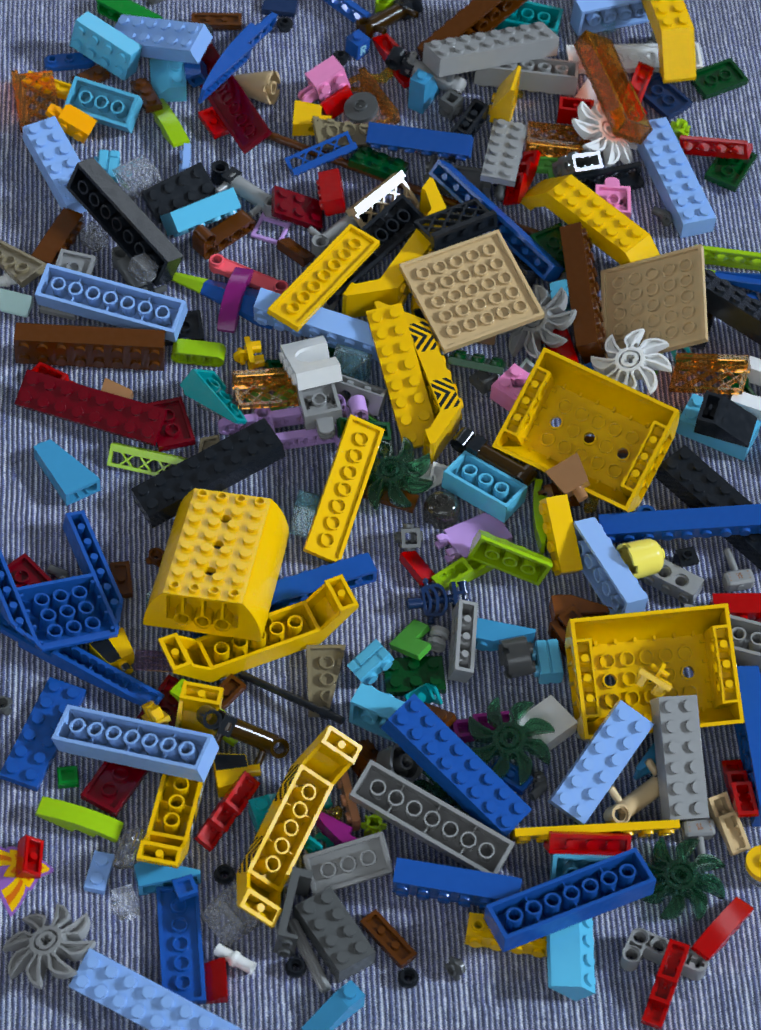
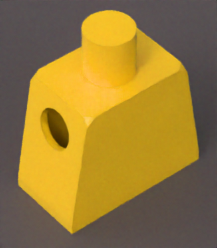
[292,100,332,136]

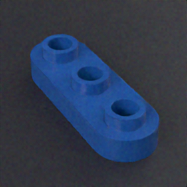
[44,52,95,72]

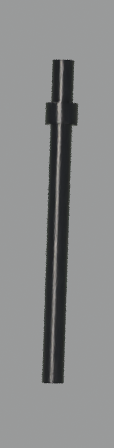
[239,671,345,725]

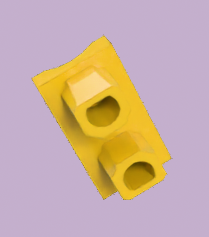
[233,336,265,374]
[635,662,672,697]
[141,700,171,725]

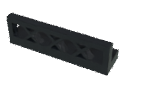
[575,161,644,191]

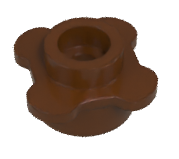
[145,548,164,567]

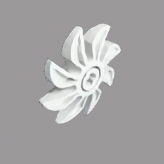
[572,101,638,167]
[591,329,672,395]

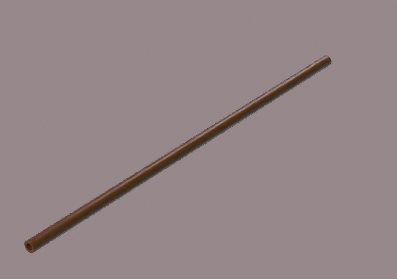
[266,131,539,236]

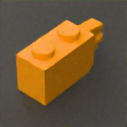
[45,103,97,144]

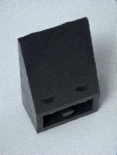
[694,391,757,448]

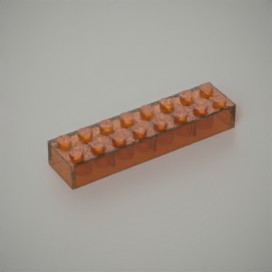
[574,30,653,145]

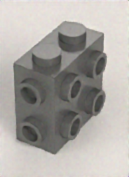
[552,149,603,177]

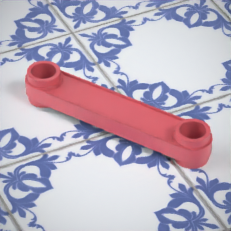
[209,254,289,294]

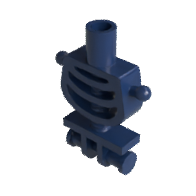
[406,578,471,625]

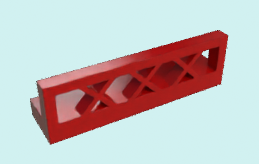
[617,61,654,119]
[679,135,753,160]
[543,831,632,856]

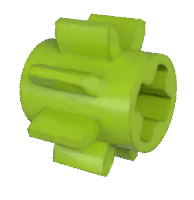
[670,118,691,140]
[361,813,387,836]

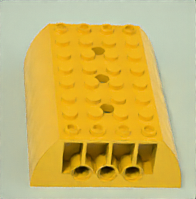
[492,347,680,512]
[143,488,289,641]
[565,603,744,740]

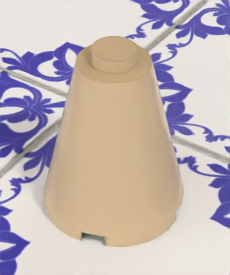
[235,70,281,105]

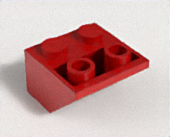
[557,96,594,125]

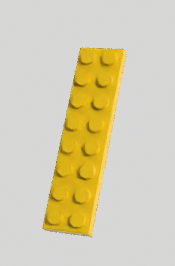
[267,224,380,332]
[366,302,435,451]
[303,414,385,563]
[510,820,680,844]

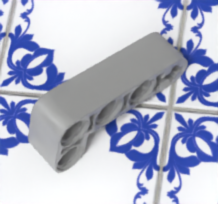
[620,928,708,981]

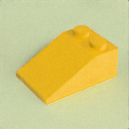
[488,66,522,123]

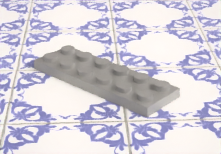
[480,119,528,187]

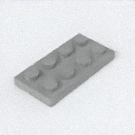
[40,248,96,320]
[303,831,394,895]

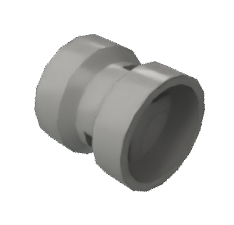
[427,625,450,653]

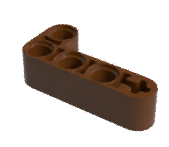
[192,210,256,260]

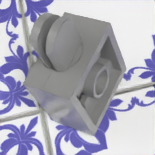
[297,383,342,439]

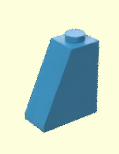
[408,68,440,114]

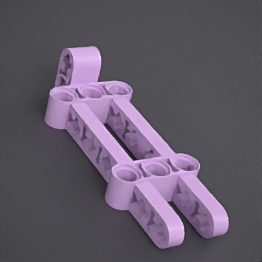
[217,394,368,450]

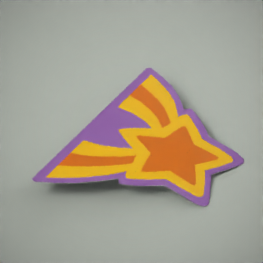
[0,846,54,917]

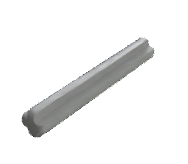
[288,918,331,993]

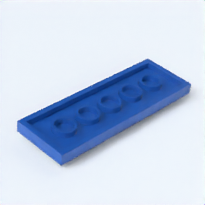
[0,677,87,792]
[156,884,206,1004]

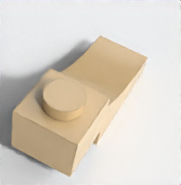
[707,791,751,856]

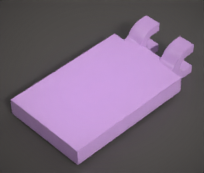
[435,512,513,564]

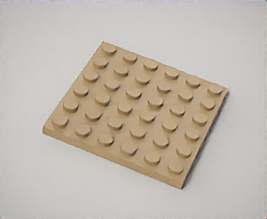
[399,229,545,354]
[601,244,709,358]

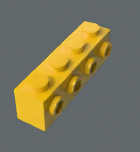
[539,494,583,576]
[465,912,547,958]

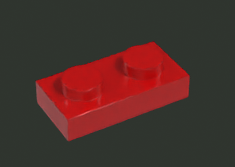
[198,107,230,140]

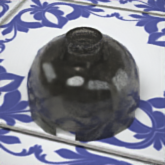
[422,490,461,529]

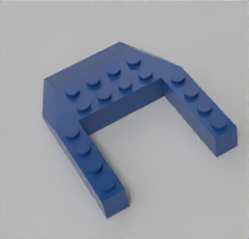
[0,510,123,652]

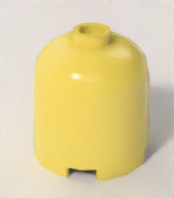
[616,539,665,579]

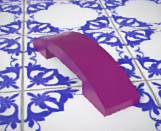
[217,267,254,333]

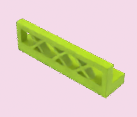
[702,245,761,271]
[107,442,188,476]

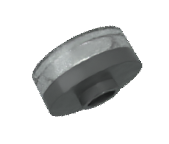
[344,92,381,125]

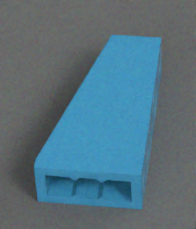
[33,439,101,506]

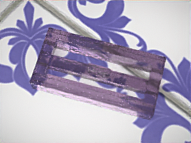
[134,650,173,673]

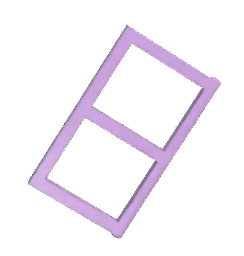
[250,212,292,245]

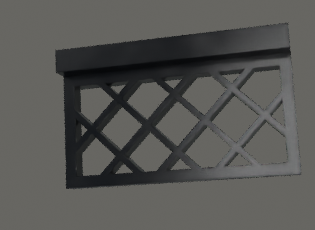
[413,198,498,251]

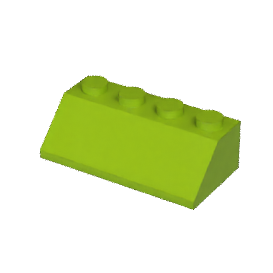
[468,530,553,586]

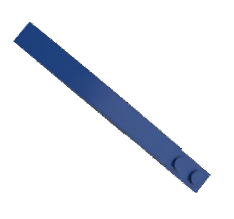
[198,12,278,104]
[0,613,164,706]

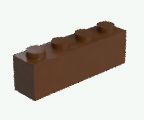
[31,207,85,265]

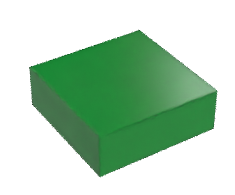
[57,766,79,789]

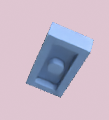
[179,143,191,172]
[84,850,115,895]

